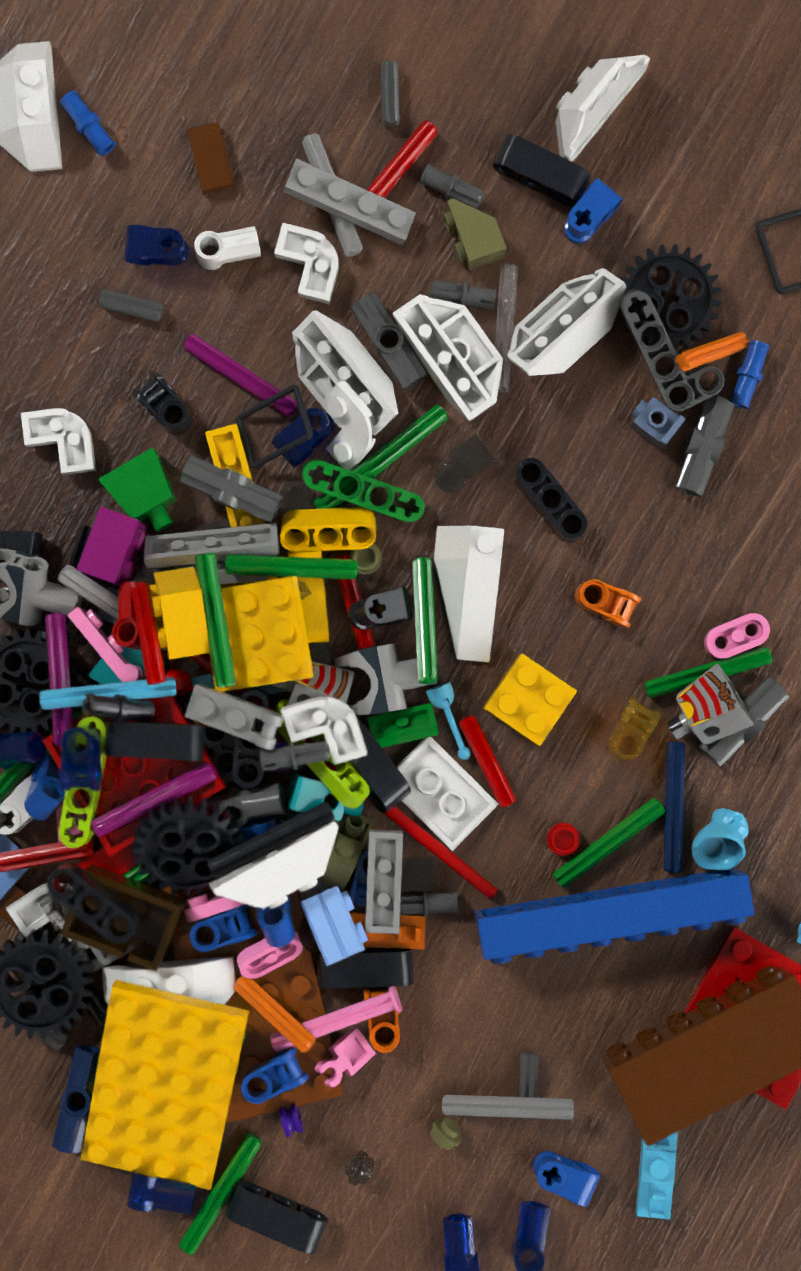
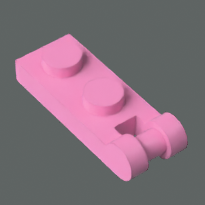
[67,607,145,682]

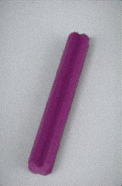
[184,334,298,417]
[45,613,74,746]
[91,763,217,837]

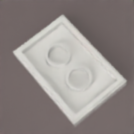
[396,737,498,851]

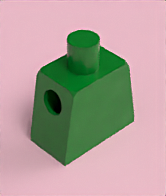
[99,447,177,532]

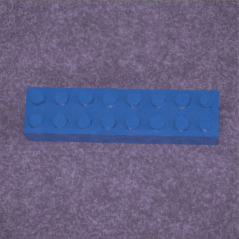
[474,868,755,964]

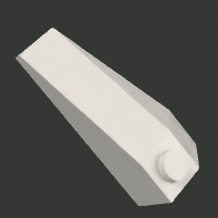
[434,526,504,663]

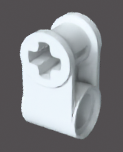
[0,775,34,835]

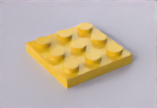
[209,576,314,692]

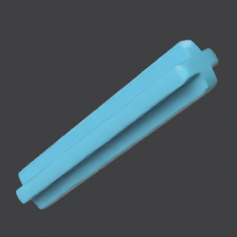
[40,677,177,710]

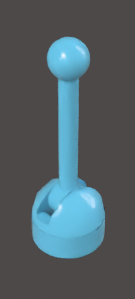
[426,682,471,760]

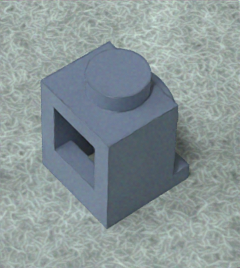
[630,396,685,450]

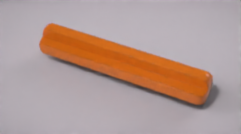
[675,332,750,371]
[233,976,316,1053]

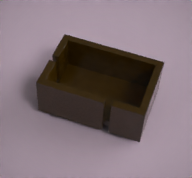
[60,864,186,972]

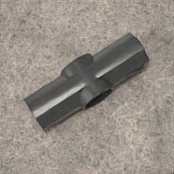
[351,292,427,391]
[674,396,735,498]
[180,456,283,523]
[698,677,789,767]
[198,783,287,828]

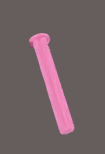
[270,986,402,1052]

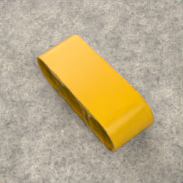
[280,507,376,552]
[288,550,329,644]

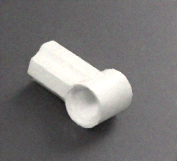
[194,226,261,270]

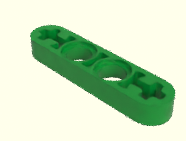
[301,459,425,522]

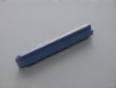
[663,741,685,873]

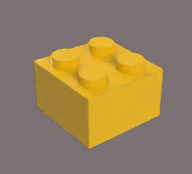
[149,567,210,659]
[482,653,577,746]

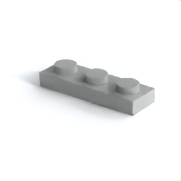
[365,829,403,934]

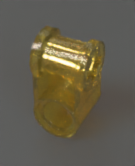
[608,696,662,761]

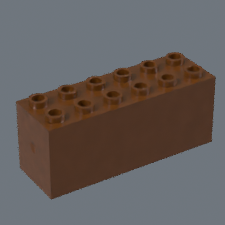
[601,965,801,1147]

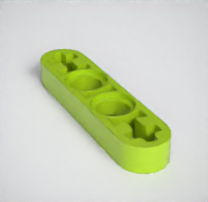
[273,699,370,809]
[59,716,107,848]

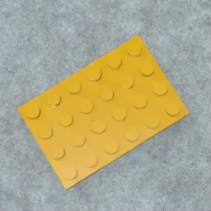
[81,980,249,1190]

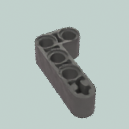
[619,289,725,411]

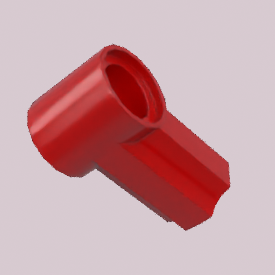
[112,581,149,651]

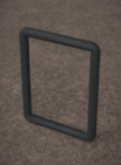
[755,209,801,294]
[236,385,313,469]

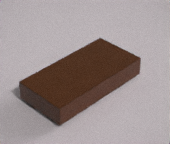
[187,122,234,195]

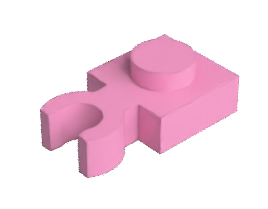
[314,1027,376,1087]

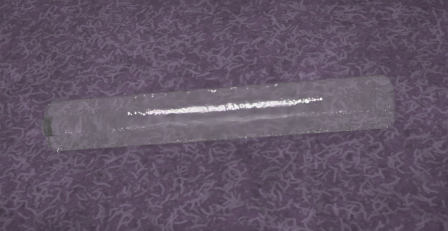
[495,264,518,393]

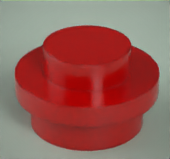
[547,823,580,856]

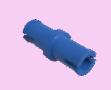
[59,90,116,156]
[730,340,770,409]

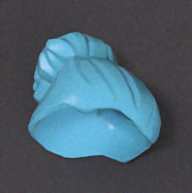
[692,808,749,871]

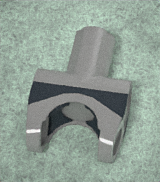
[0,548,83,626]
[334,644,437,715]

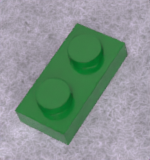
[367,703,439,748]

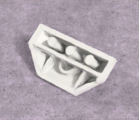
[0,41,62,172]
[556,55,650,162]
[507,268,626,376]
[392,294,503,422]
[292,310,398,435]
[209,820,339,909]
[102,956,236,1005]

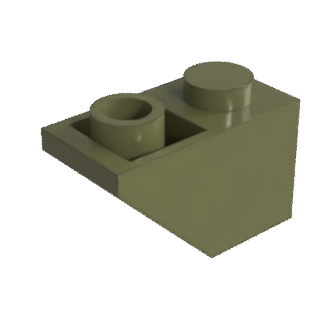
[443,198,507,271]
[317,813,374,892]

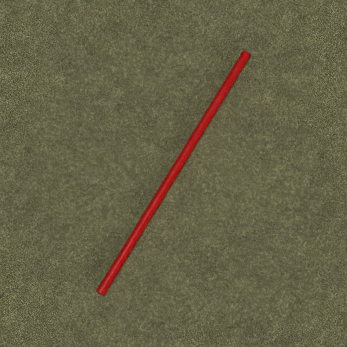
[189,653,498,899]

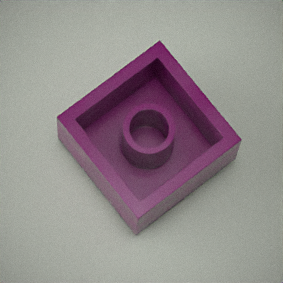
[77,507,151,586]

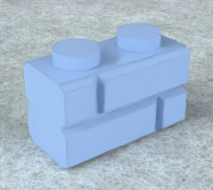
[300,886,368,966]

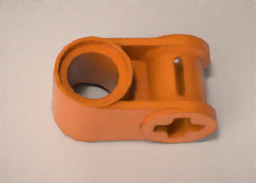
[574,579,641,629]
[364,986,400,1053]

